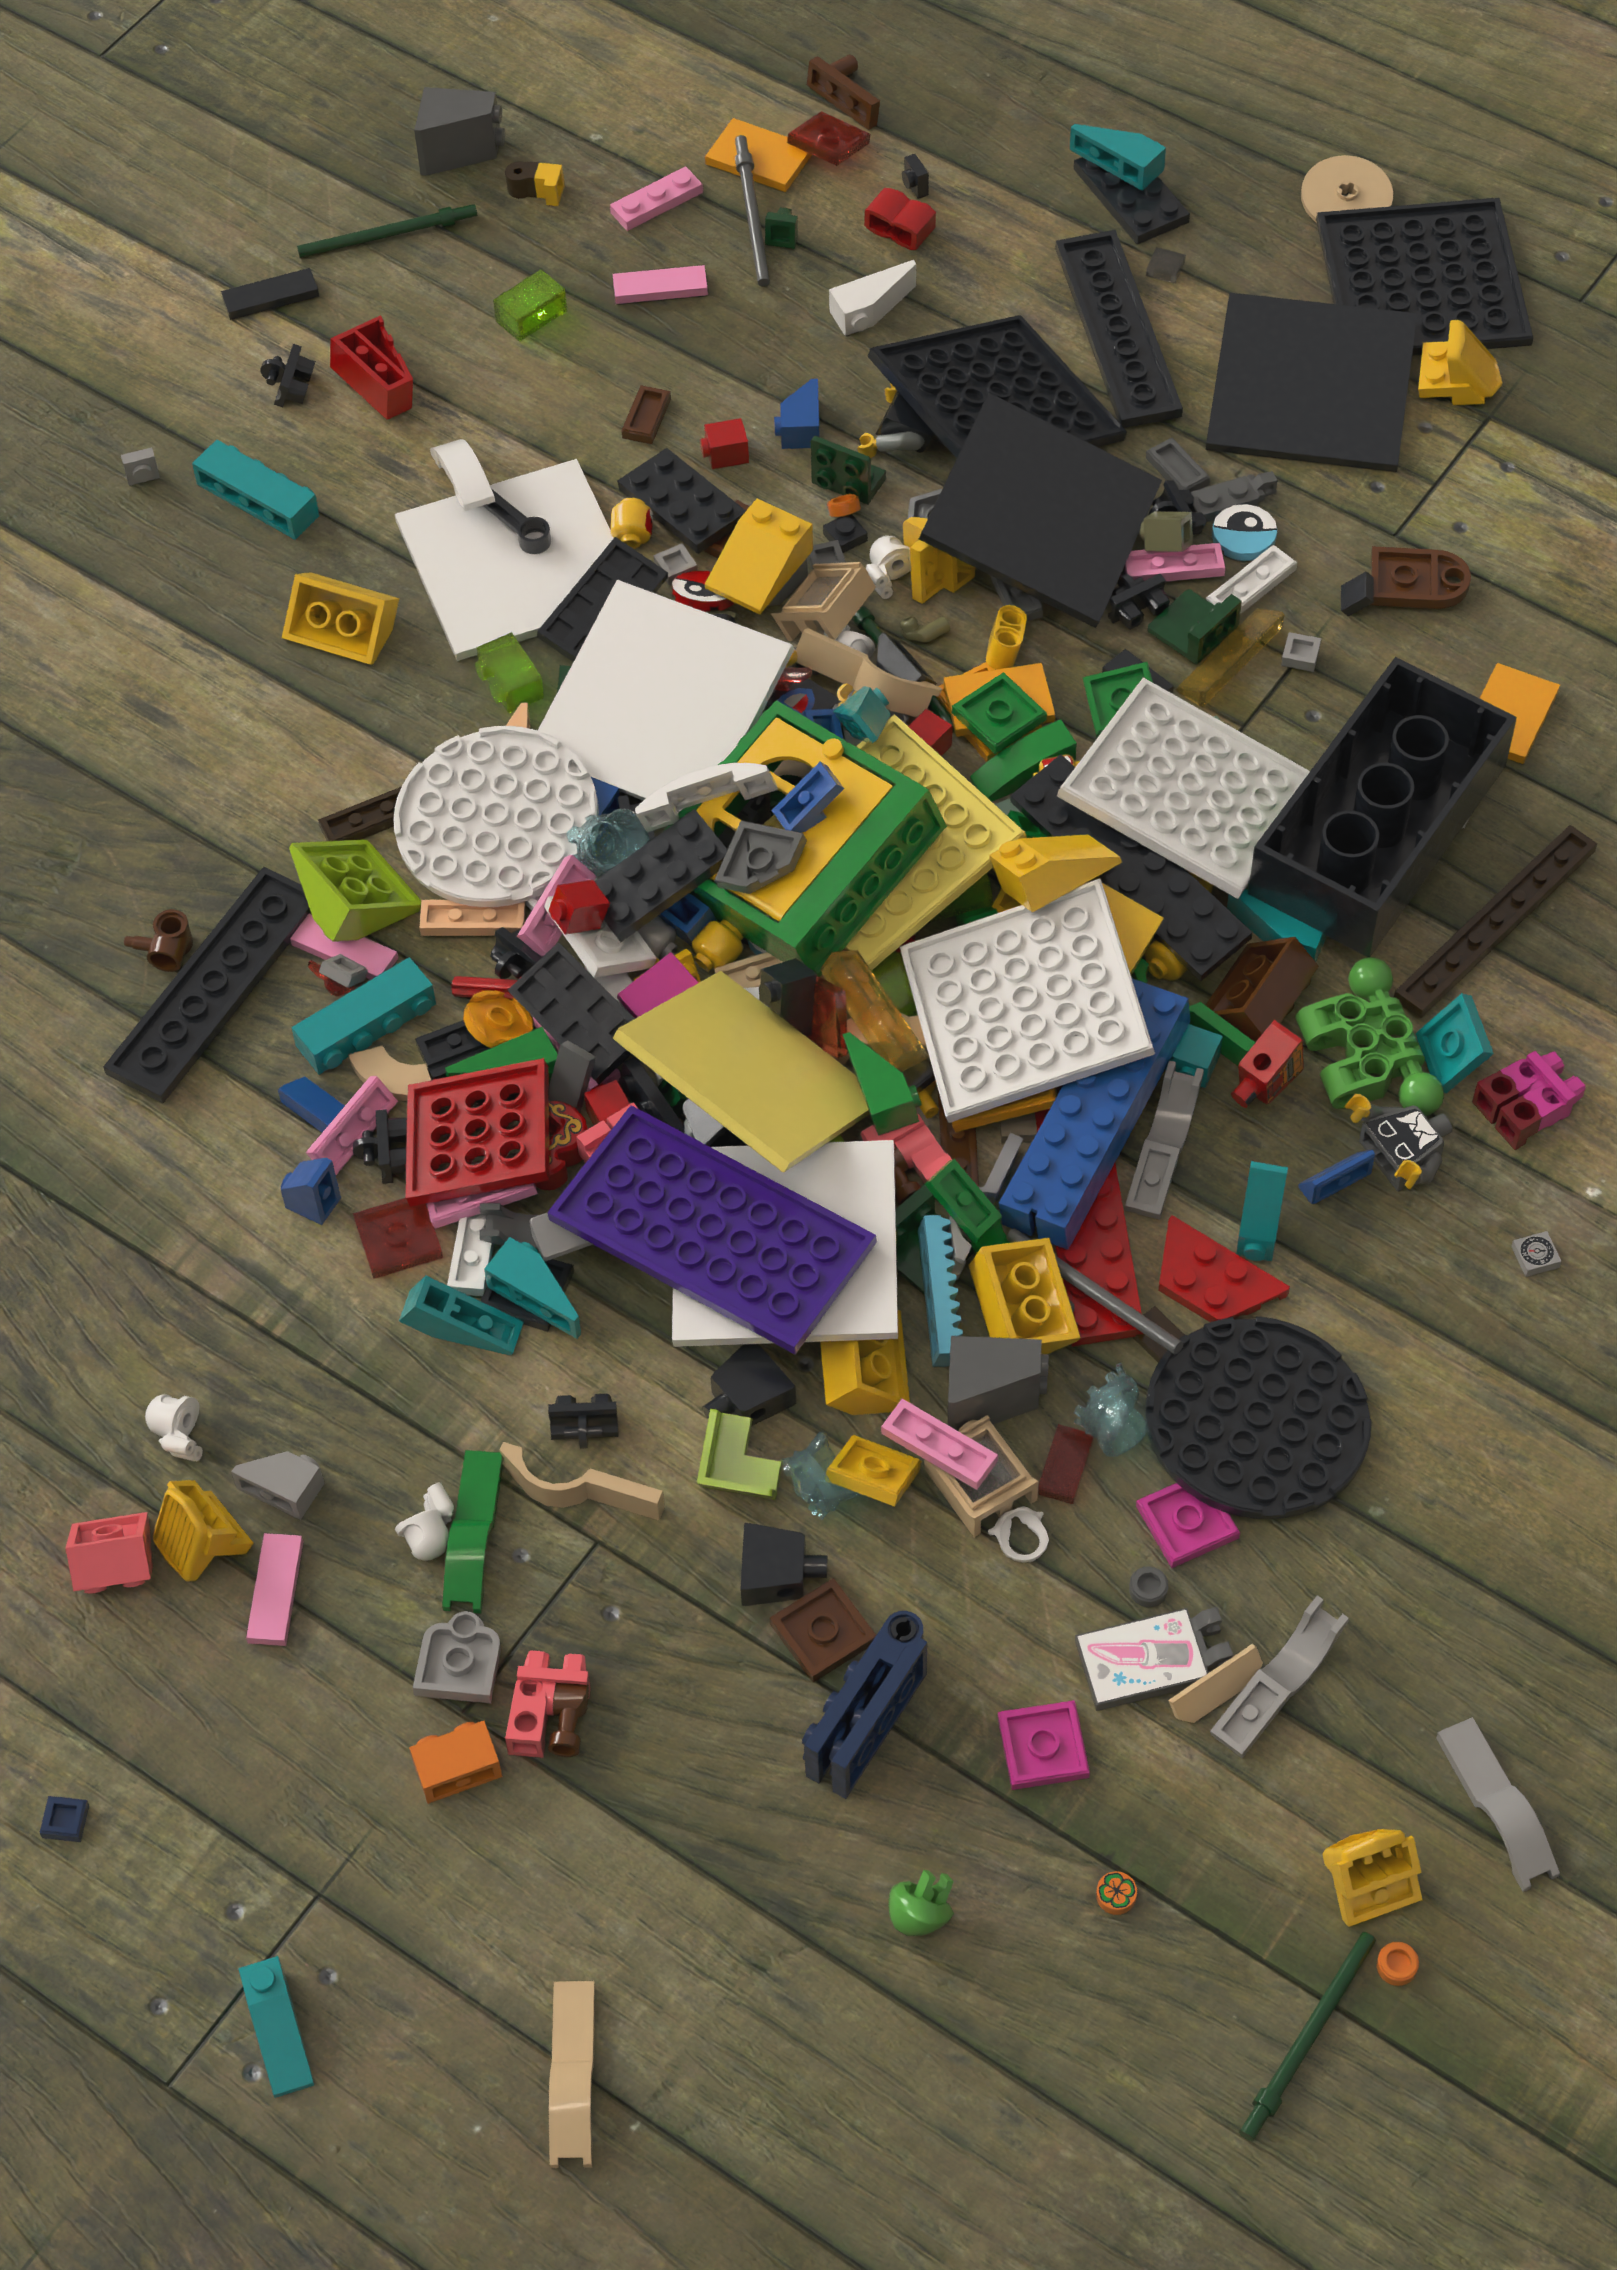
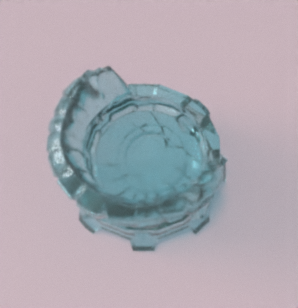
[566,809,650,877]
[1074,1362,1147,1457]
[781,1432,861,1521]

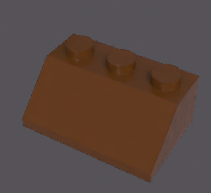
[1206,937,1319,1043]

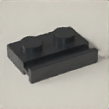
[415,1020,490,1080]

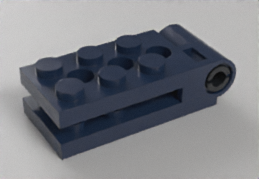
[802,1611,927,1799]

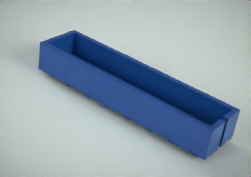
[999,979,1190,1250]

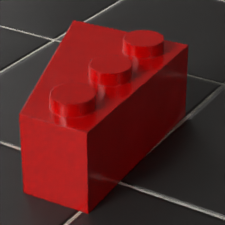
[330,315,413,420]

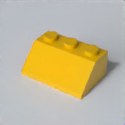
[282,572,400,665]
[969,1238,1080,1354]
[820,1310,910,1415]

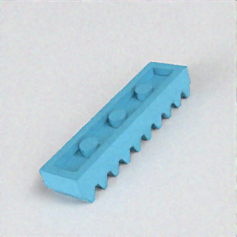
[918,1215,963,1367]

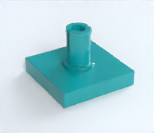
[1415,993,1494,1093]

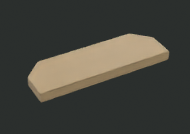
[1168,1644,1263,1723]

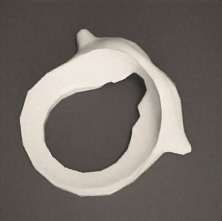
[988,1506,1049,1563]

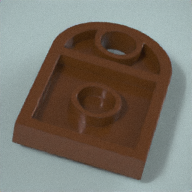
[1370,546,1471,609]

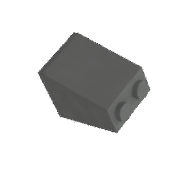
[414,87,505,176]
[948,1336,1049,1431]

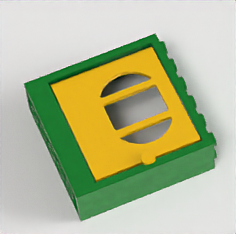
[665,700,947,981]

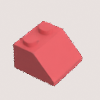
[66,1512,153,1594]

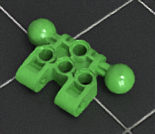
[1295,957,1444,1116]

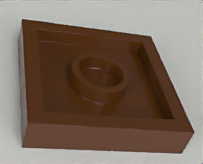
[770,1578,876,1683]

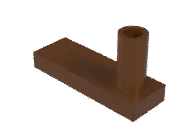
[806,54,880,130]

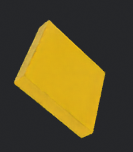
[824,1435,922,1507]

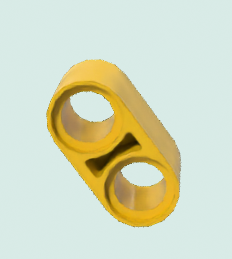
[986,605,1027,670]

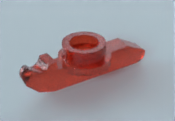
[775,667,812,691]
[308,960,357,996]

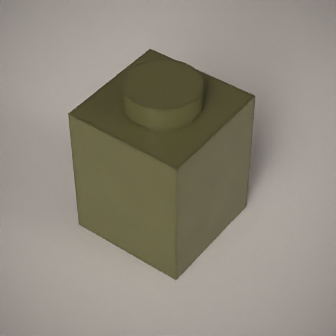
[1140,511,1193,552]

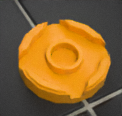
[463,990,533,1048]

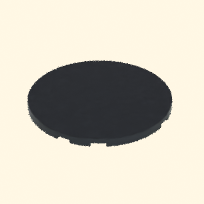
[1145,1316,1372,1519]

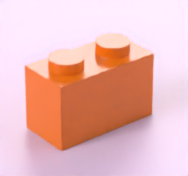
[409,1721,503,1804]

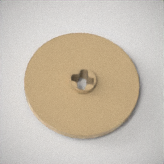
[1301,155,1393,223]

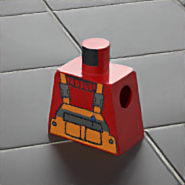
[1231,1020,1304,1108]

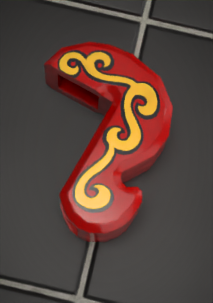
[535,1101,588,1190]

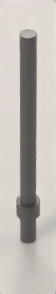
[735,135,770,286]
[1006,1228,1183,1355]

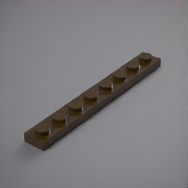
[1394,825,1597,1018]

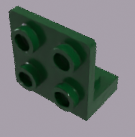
[810,436,886,505]
[1147,589,1242,665]
[896,1185,974,1294]

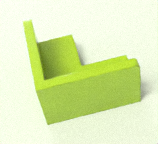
[697,1409,783,1500]

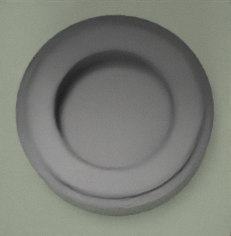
[1129,1566,1168,1607]

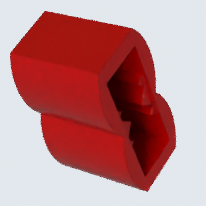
[864,188,936,250]

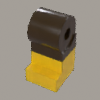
[505,161,565,206]

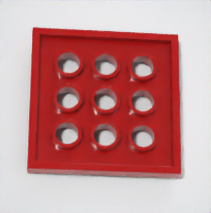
[405,1058,549,1207]

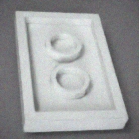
[544,896,656,978]

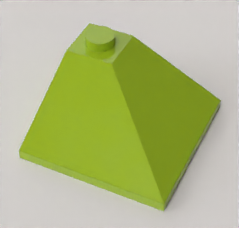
[289,840,421,942]

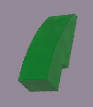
[970,719,1077,802]

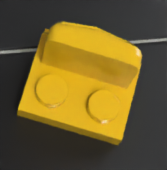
[1418,320,1503,405]
[903,517,976,604]
[153,1480,254,1582]
[1322,1829,1422,1927]

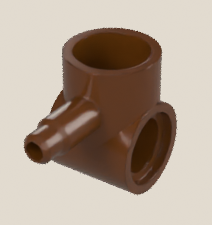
[124,909,193,972]

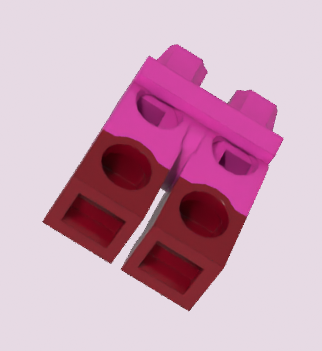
[1472,1051,1586,1150]

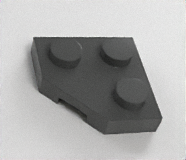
[714,821,807,894]

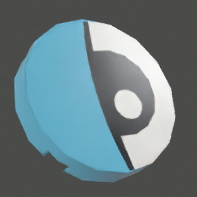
[1212,504,1277,561]

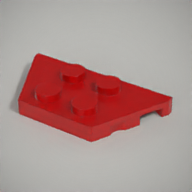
[1158,1215,1290,1322]

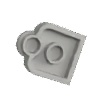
[413,1611,501,1703]

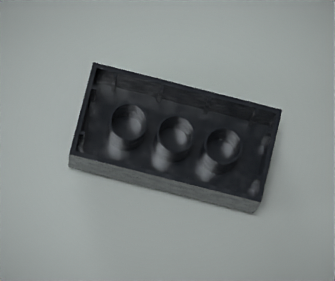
[1248,657,1517,957]

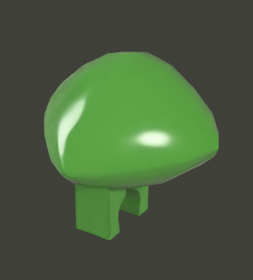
[888,1870,954,1936]

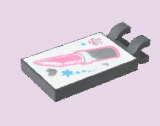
[1075,1607,1233,1711]

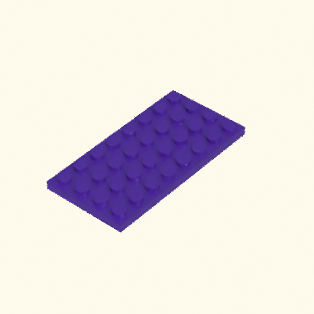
[547,1105,877,1354]

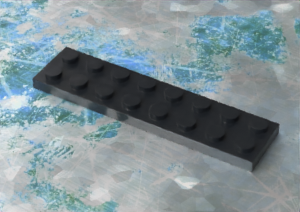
[1055,230,1183,428]
[1010,754,1252,981]
[103,867,312,1103]

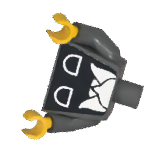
[1345,1094,1452,1192]

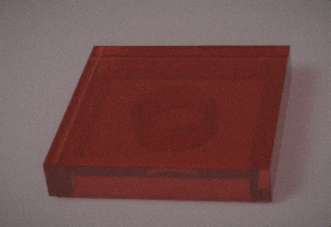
[787,111,871,166]
[799,976,848,1058]
[353,1198,443,1279]

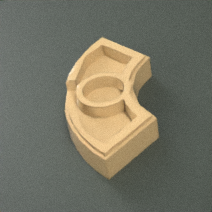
[349,1045,431,1101]

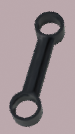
[483,489,551,554]

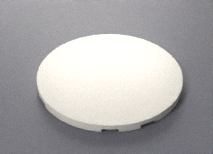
[394,726,599,907]

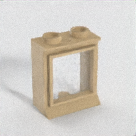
[771,562,876,641]
[924,1415,1039,1537]

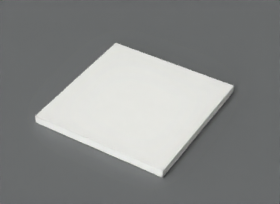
[395,459,614,661]
[538,580,795,812]
[1057,678,1310,899]
[900,879,1155,1123]
[672,1140,898,1347]

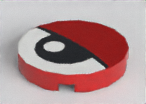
[671,571,734,612]

